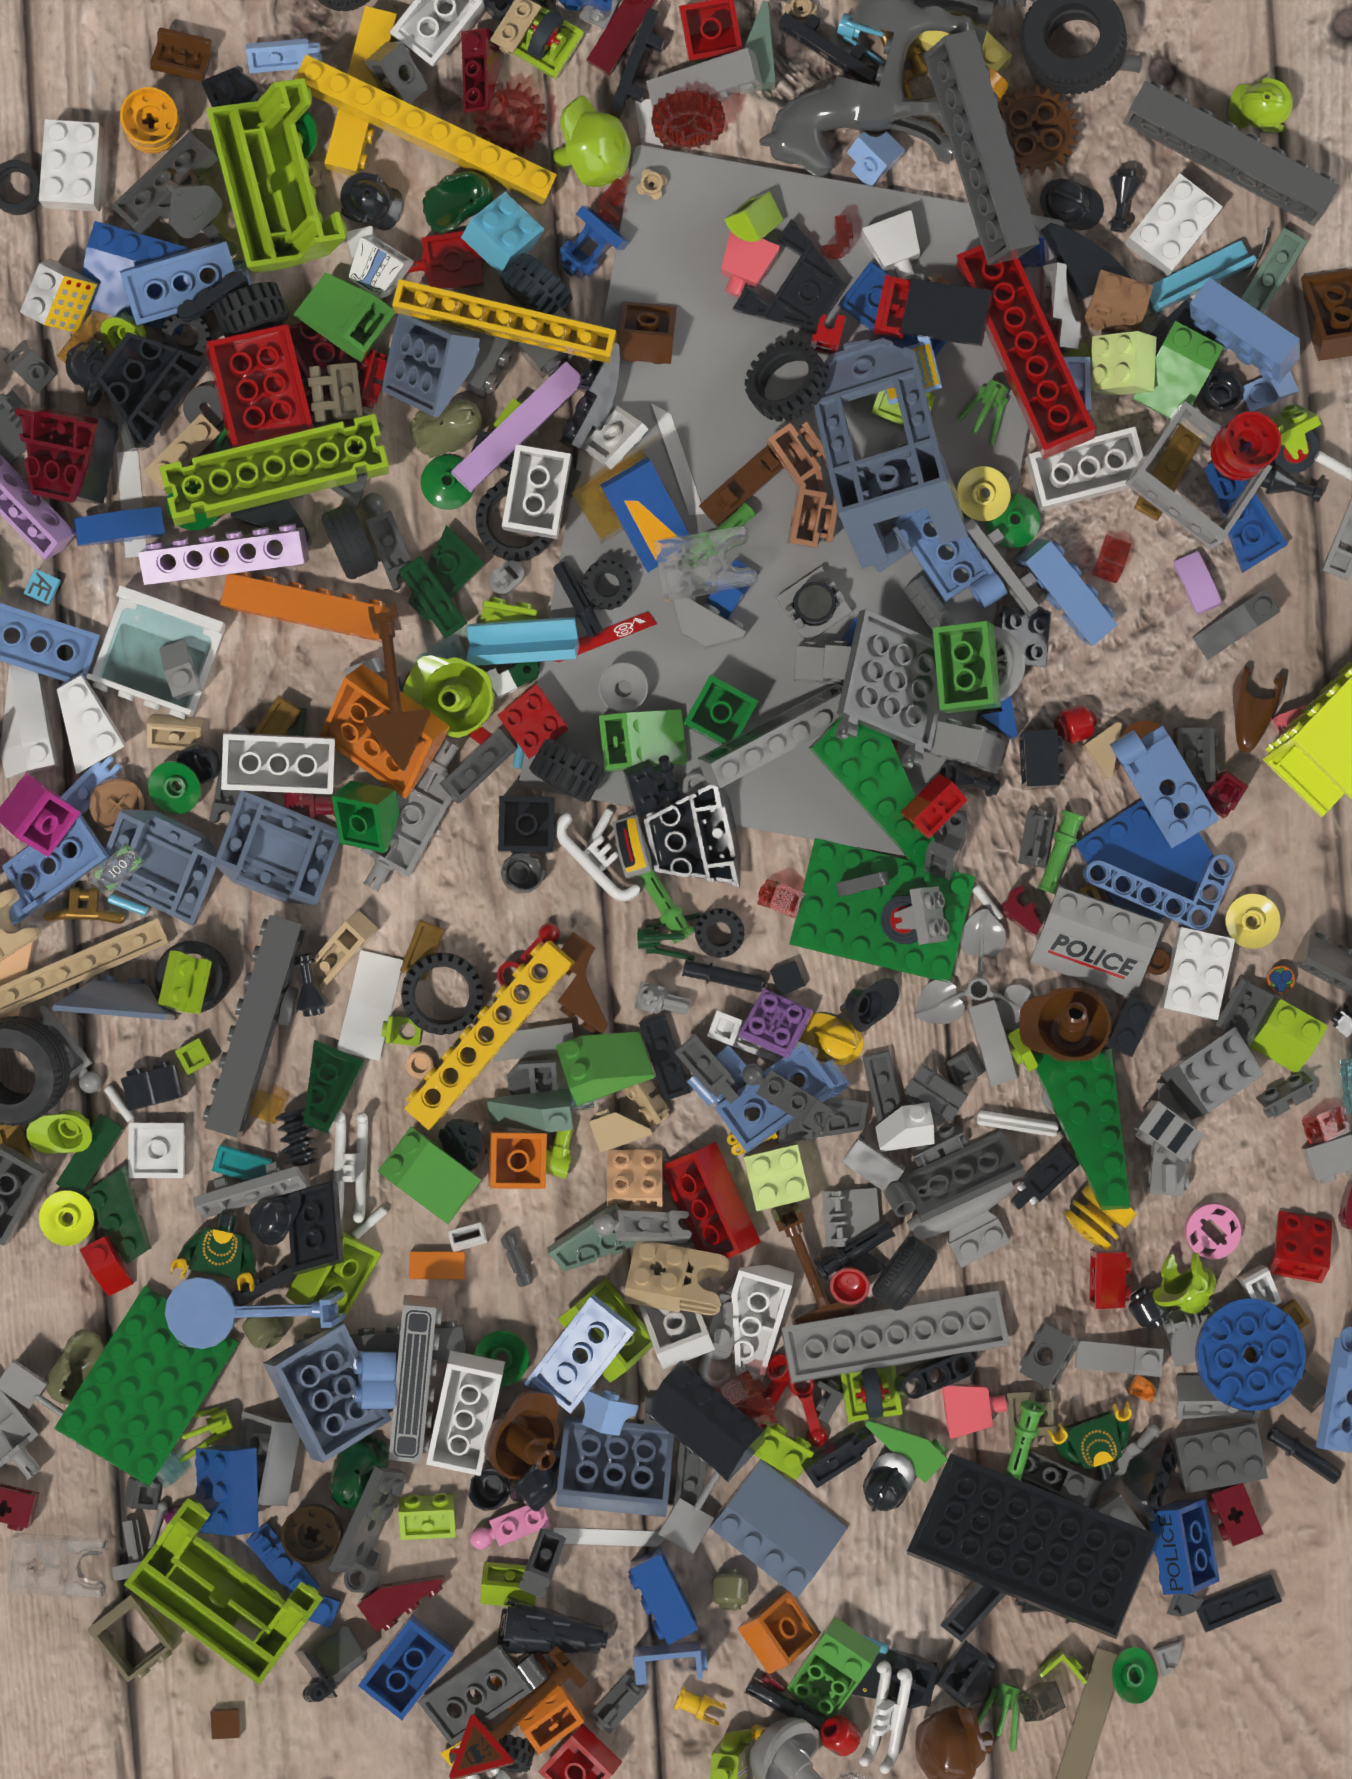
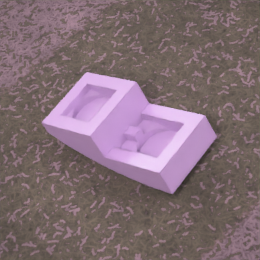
[1173,551,1222,615]

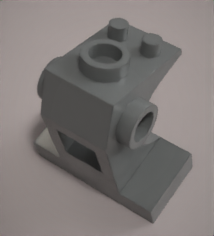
[924,809,968,881]

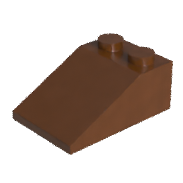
[1301,269,1352,361]

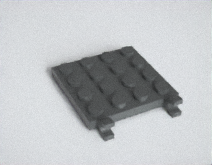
[835,609,940,769]

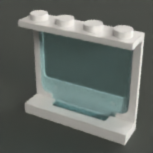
[86,586,227,720]

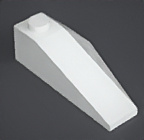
[0,665,60,779]
[731,1265,795,1382]

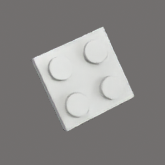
[581,405,649,470]
[128,1123,185,1178]

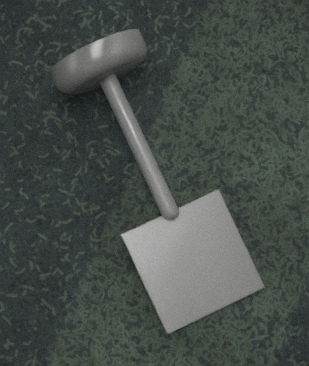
[0,1359,85,1452]
[658,1463,746,1554]

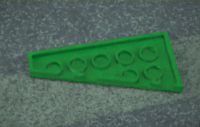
[1033,1049,1130,1211]

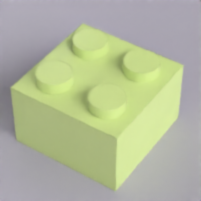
[1091,331,1157,396]
[743,1143,810,1211]

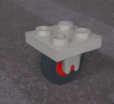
[881,886,949,945]

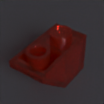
[720,1370,779,1426]

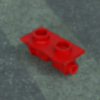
[358,349,387,409]

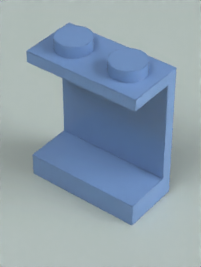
[633,1641,708,1685]

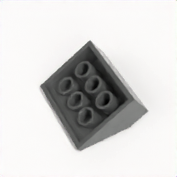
[1291,931,1352,995]

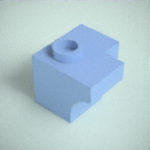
[847,131,906,186]
[582,1389,638,1436]

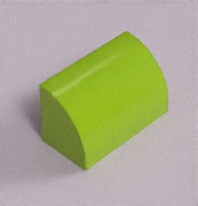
[724,191,784,242]

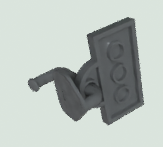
[111,131,237,257]

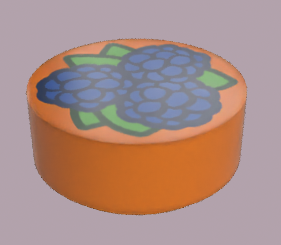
[1266,966,1295,994]

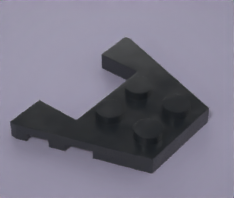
[733,219,846,332]

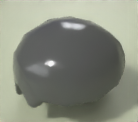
[501,853,544,894]

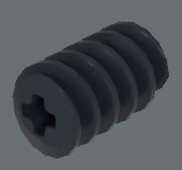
[275,1109,320,1167]

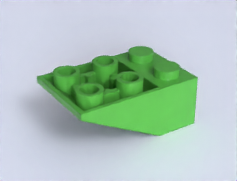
[294,272,396,363]
[599,709,687,773]
[786,1616,881,1718]

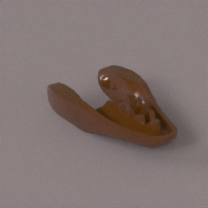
[1233,666,1284,753]

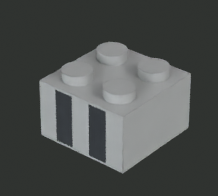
[1132,1100,1204,1162]

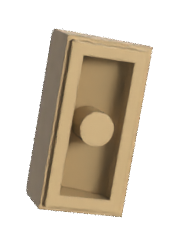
[147,715,204,751]

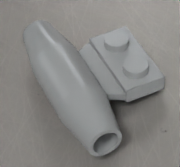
[907,1182,1015,1268]

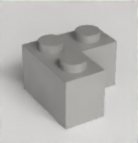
[794,641,851,685]
[927,718,1006,774]

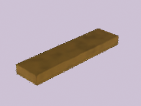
[1133,424,1202,521]

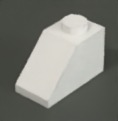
[875,1102,935,1152]

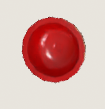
[830,1266,870,1305]

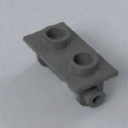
[1018,809,1055,868]
[1256,1071,1316,1118]
[909,1122,968,1167]
[589,1674,647,1734]

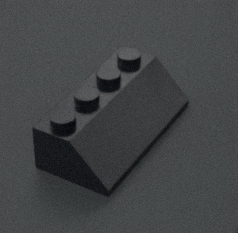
[645,1361,765,1482]

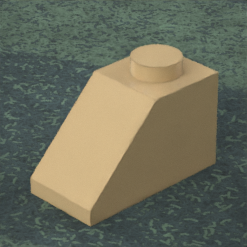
[589,1109,652,1153]

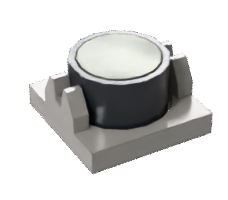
[776,567,852,642]

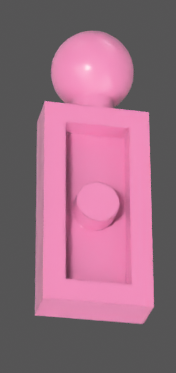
[470,1504,551,1550]

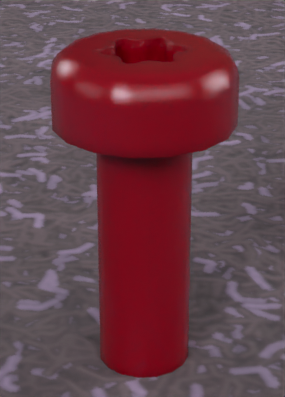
[761,1672,786,1692]

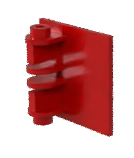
[497,684,569,759]

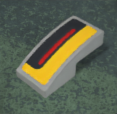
[613,815,652,878]

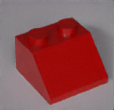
[679,0,742,61]
[1089,1250,1131,1309]
[538,1723,622,1779]

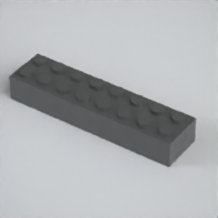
[924,30,1040,266]
[1123,81,1339,226]
[202,915,307,1138]

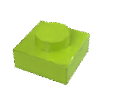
[175,1038,213,1075]

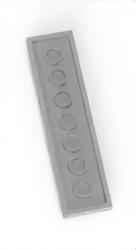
[781,1290,1010,1383]

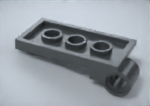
[329,1467,407,1593]
[418,1645,549,1746]

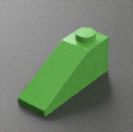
[864,1419,948,1483]

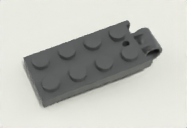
[884,1130,1026,1223]

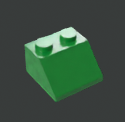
[332,781,399,853]

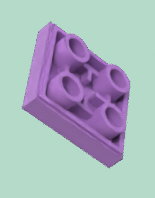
[739,989,813,1059]

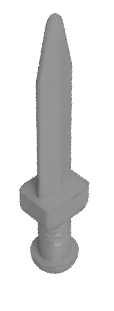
[1097,1424,1160,1501]

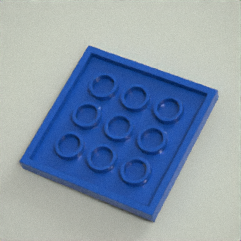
[1075,784,1224,920]

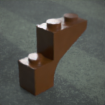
[558,932,608,1035]

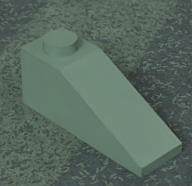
[744,1,776,91]
[487,1089,573,1133]

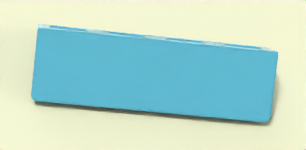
[1149,240,1257,315]
[466,617,580,666]

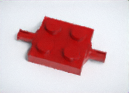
[407,231,486,290]

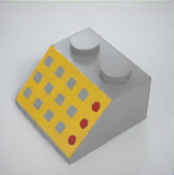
[20,259,99,333]

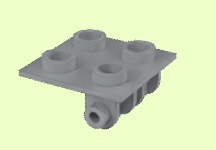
[822,1188,880,1247]
[1163,1299,1218,1367]

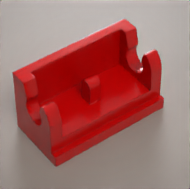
[873,275,911,340]
[811,314,846,355]
[900,774,968,839]

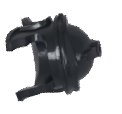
[340,172,403,231]
[65,338,108,407]

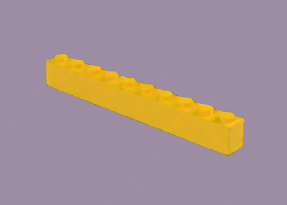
[294,55,557,205]

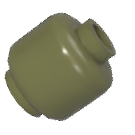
[242,1317,284,1350]
[712,1569,749,1610]

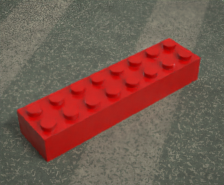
[956,245,1096,460]

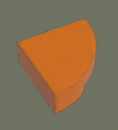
[1127,1375,1156,1402]

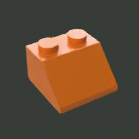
[488,1131,547,1189]
[737,1591,819,1674]

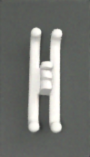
[554,813,641,902]
[334,1112,368,1223]
[859,1661,912,1774]

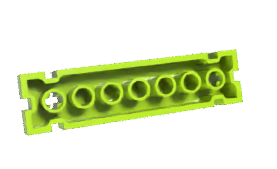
[159,414,389,526]

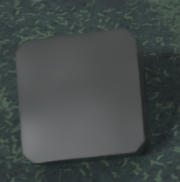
[315,1626,367,1682]

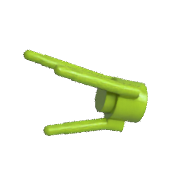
[179,1406,234,1463]

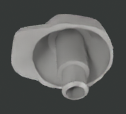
[750,1717,824,1779]

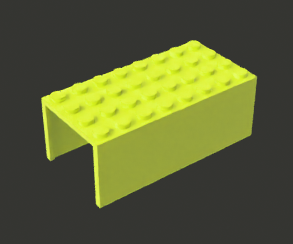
[1262,661,1352,817]

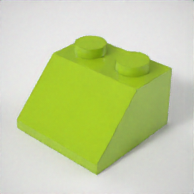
[1248,999,1328,1074]

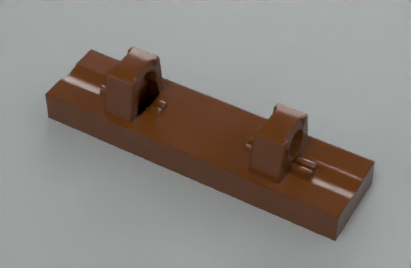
[699,445,784,527]

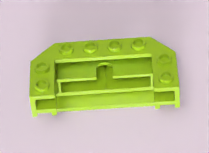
[206,78,347,273]
[124,1498,323,1685]

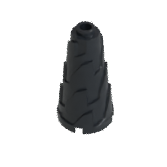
[497,1597,608,1655]

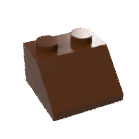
[617,301,677,364]

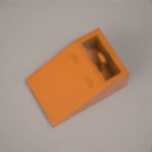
[492,1654,585,1755]

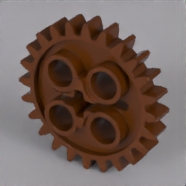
[998,86,1079,176]

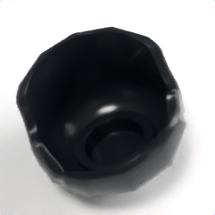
[1201,369,1243,412]
[176,742,221,784]
[468,1467,511,1511]

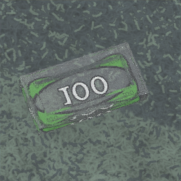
[88,843,145,897]

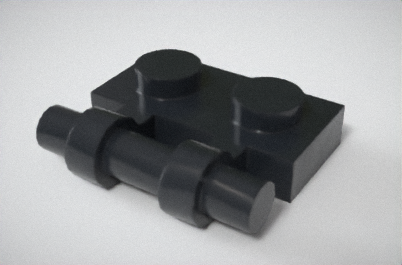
[623,755,680,817]

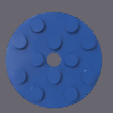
[1195,1299,1306,1411]

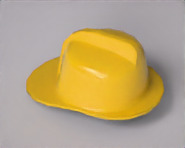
[800,1013,864,1065]

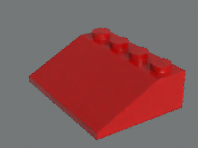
[205,324,314,449]

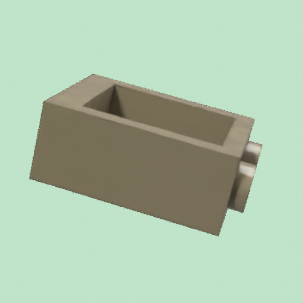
[87,1592,175,1683]

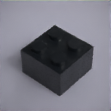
[1019,729,1065,790]
[498,796,556,854]

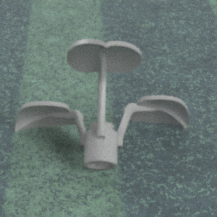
[914,908,1035,1031]

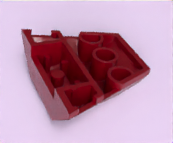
[249,321,361,416]
[14,408,98,503]

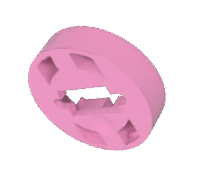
[1184,1203,1241,1259]

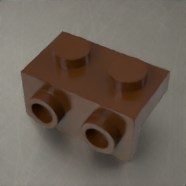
[150,27,212,82]

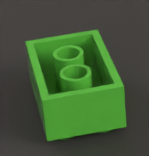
[933,621,1001,713]

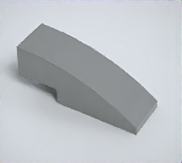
[967,1000,1017,1087]

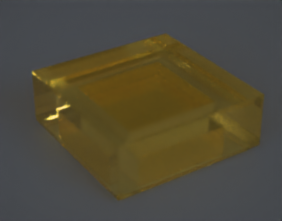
[249,1089,285,1125]

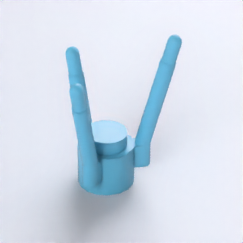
[837,13,885,65]

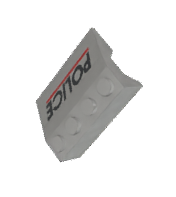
[1030,885,1164,998]

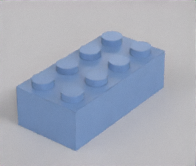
[1190,278,1300,383]

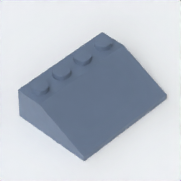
[381,313,480,417]
[263,1323,392,1463]
[556,1416,674,1517]
[710,1459,848,1598]

